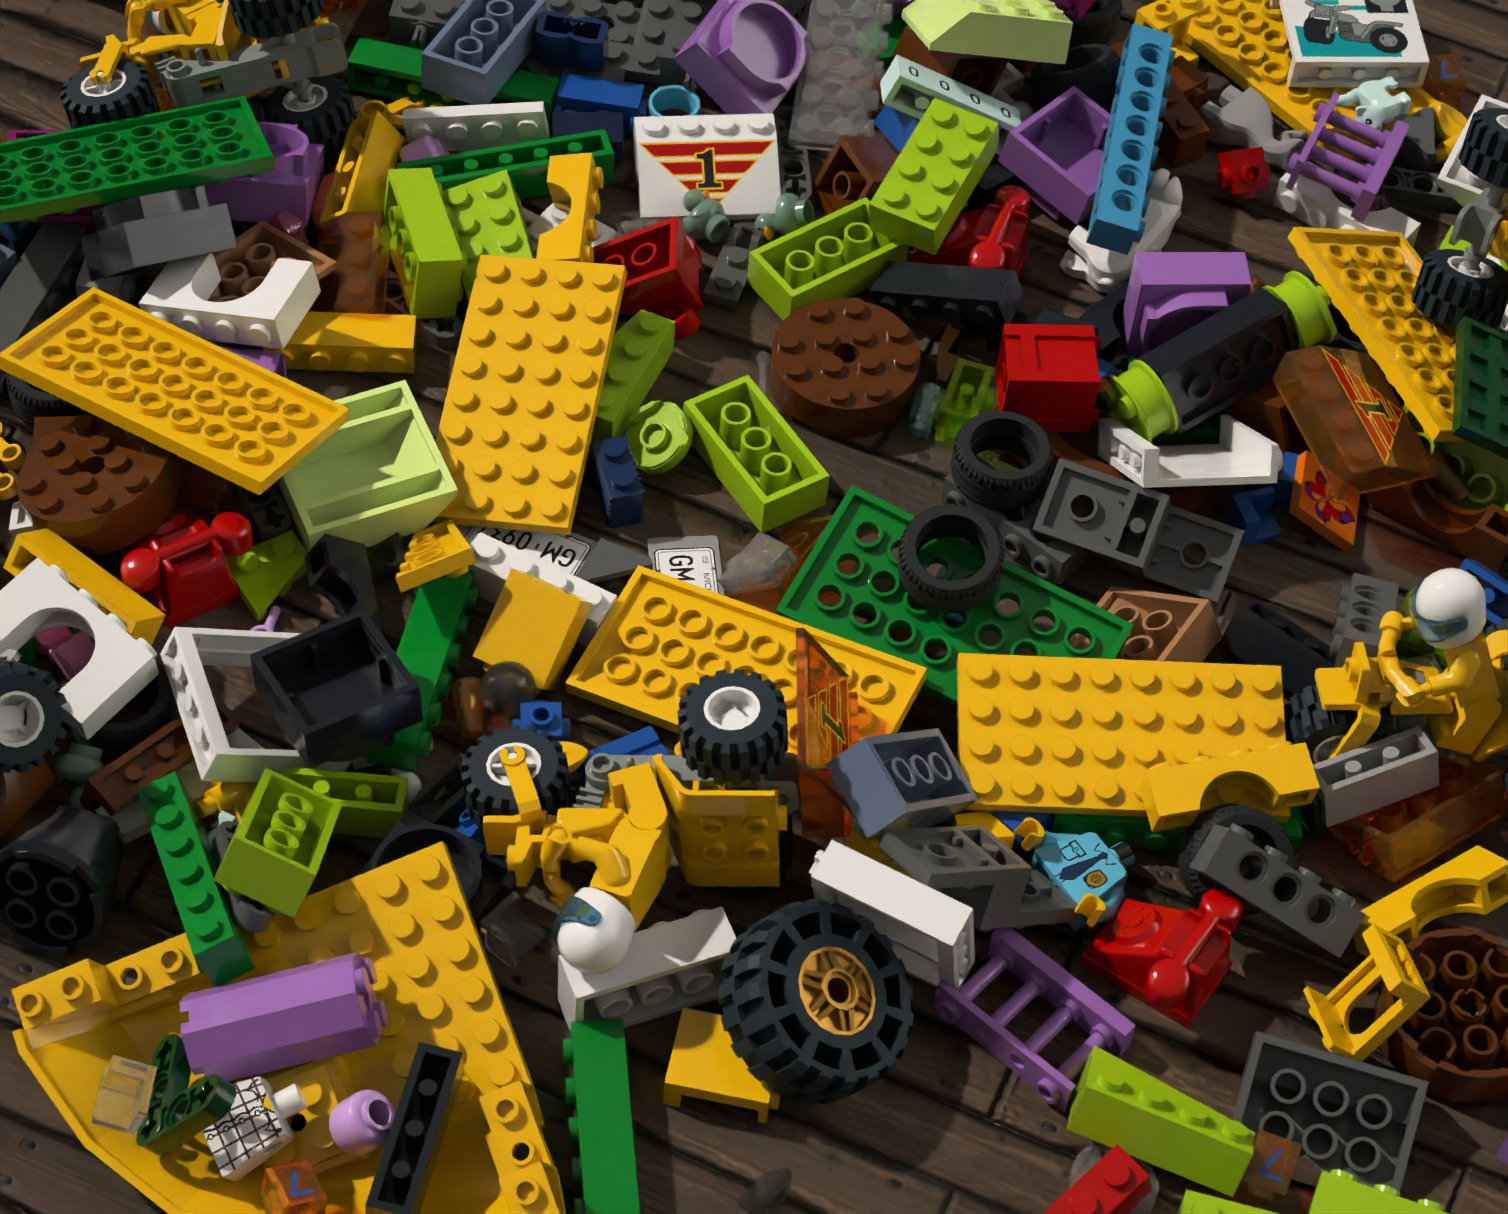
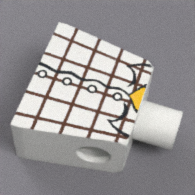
[203,1077,308,1182]

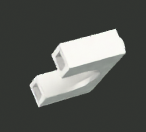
[139,253,321,349]
[0,557,159,741]

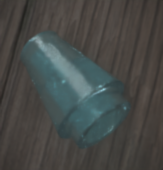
[908,383,948,440]

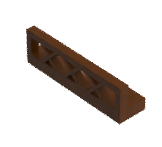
[79,692,241,817]

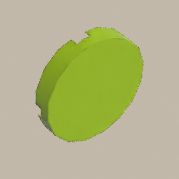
[625,400,693,475]

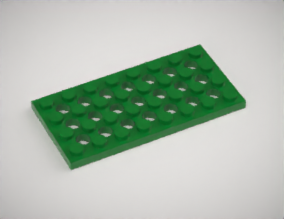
[0,95,275,227]
[776,485,1134,708]

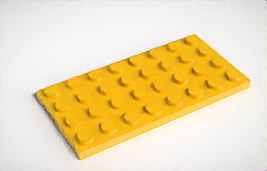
[1186,0,1438,162]
[1287,227,1468,442]
[432,255,627,535]
[0,287,350,495]
[565,565,927,794]
[957,653,1291,822]

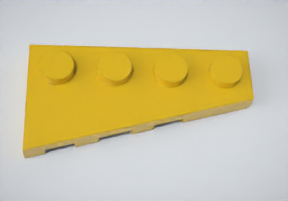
[395,519,477,592]

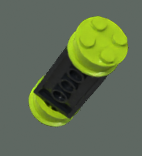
[1100,271,1337,443]

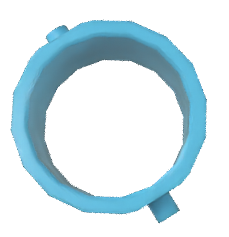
[648,85,700,117]

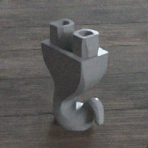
[1199,85,1306,169]

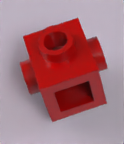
[1216,147,1270,200]

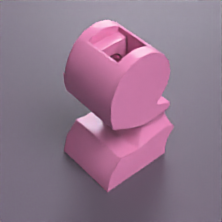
[33,626,95,681]

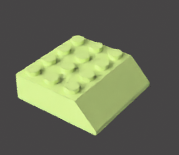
[901,0,1073,65]
[276,380,458,552]

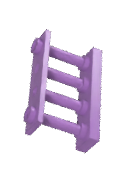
[1285,92,1410,222]
[933,927,1136,1112]

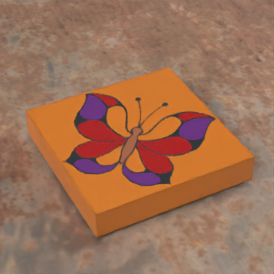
[1289,450,1361,551]

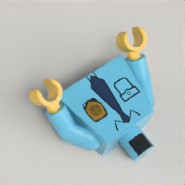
[1014,817,1135,931]

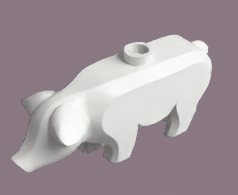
[1059,169,1183,293]

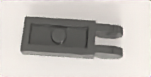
[702,224,764,310]

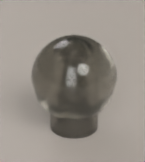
[480,661,537,717]

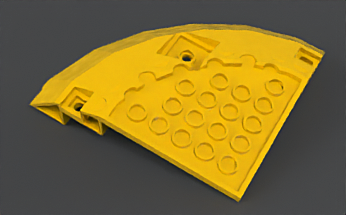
[12,841,566,1214]

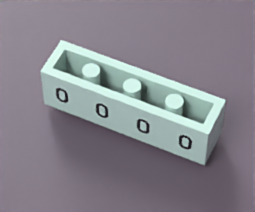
[880,55,1022,155]

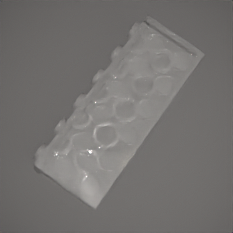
[788,0,893,151]

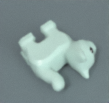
[1337,76,1411,131]

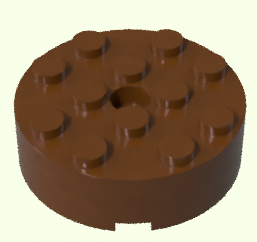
[769,297,920,439]
[17,414,185,555]
[1373,928,1508,1103]

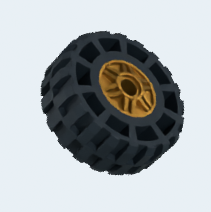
[718,899,914,1104]

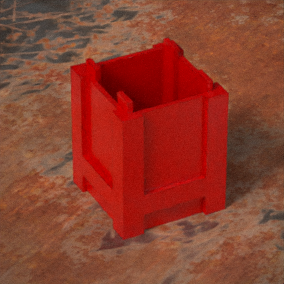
[995,323,1106,432]

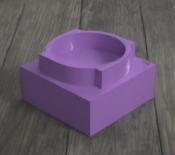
[673,0,815,115]
[998,86,1110,225]
[197,122,324,227]
[1119,252,1252,359]

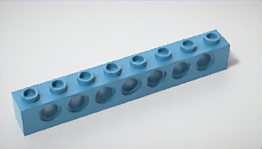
[1086,23,1176,255]

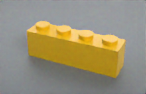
[319,110,404,251]
[263,311,417,373]
[3,528,166,646]

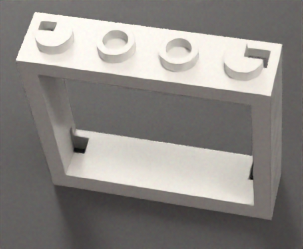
[160,627,352,782]
[809,840,975,991]

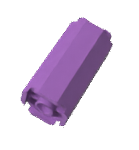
[179,952,388,1081]

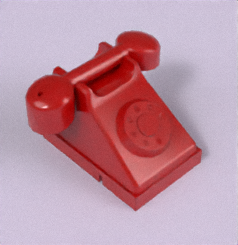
[909,185,1031,279]
[592,216,704,341]
[118,508,253,629]
[1080,889,1243,1030]

